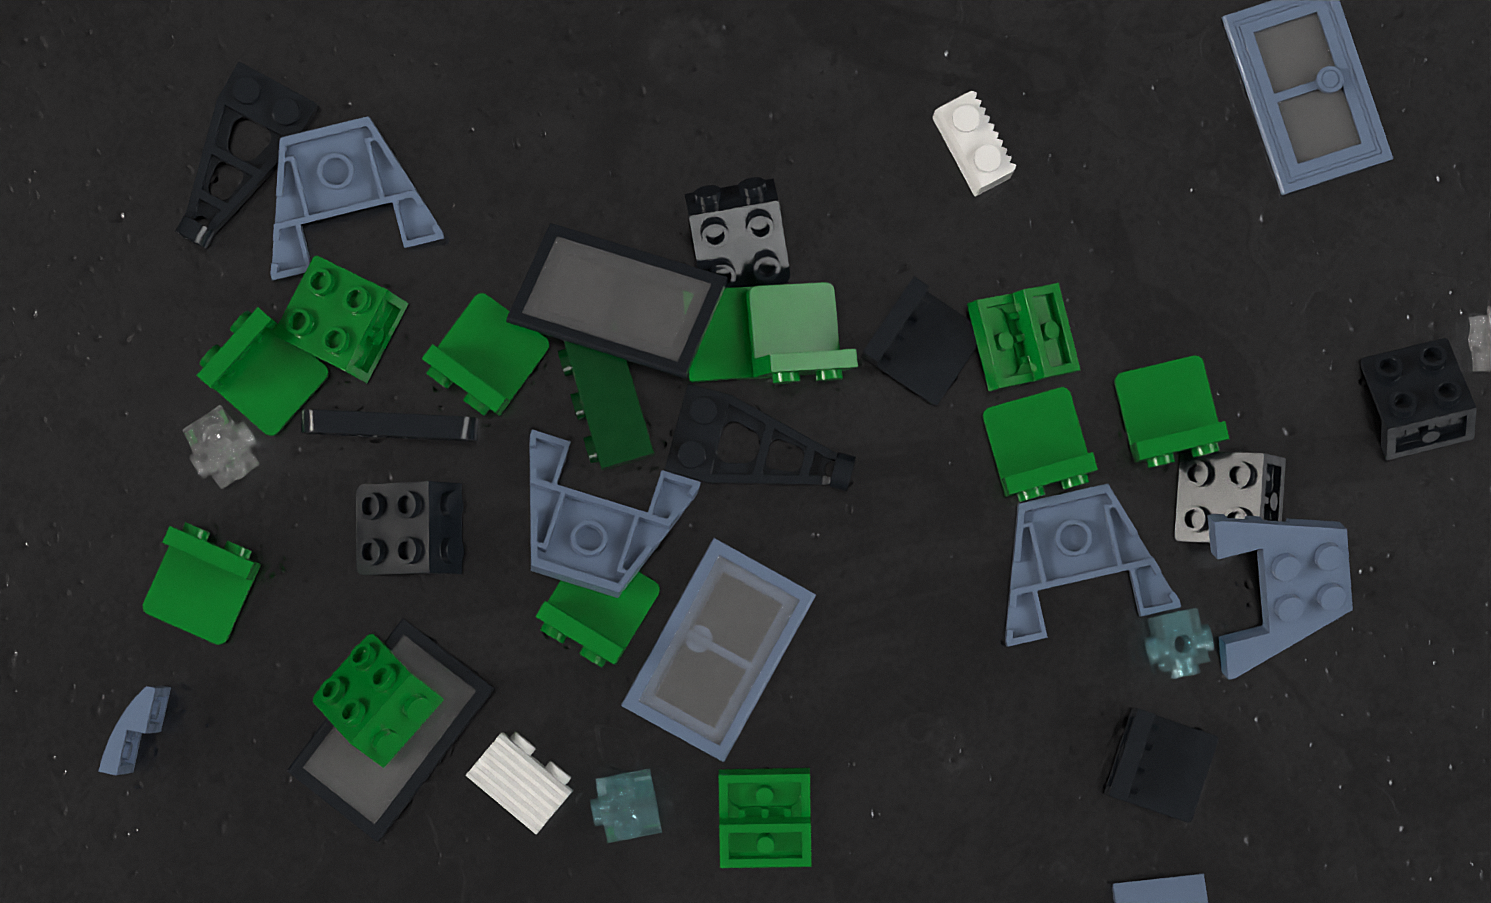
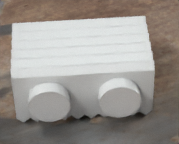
[932,91,1016,196]
[466,731,573,834]

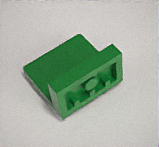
[274,256,409,383]

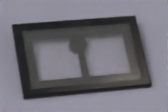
[506,223,728,379]
[287,618,495,842]

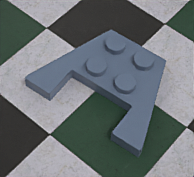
[270,116,445,280]
[529,430,701,598]
[1005,483,1181,647]
[1208,514,1353,680]

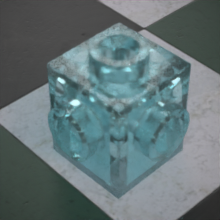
[1145,608,1214,678]
[590,769,662,843]

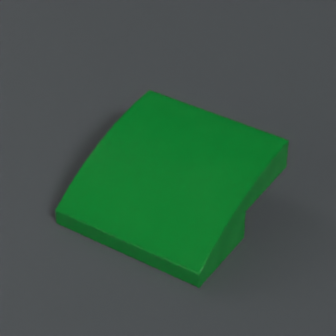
[967,283,1081,391]
[683,287,772,383]
[719,768,812,868]

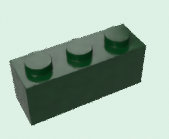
[558,322,655,471]

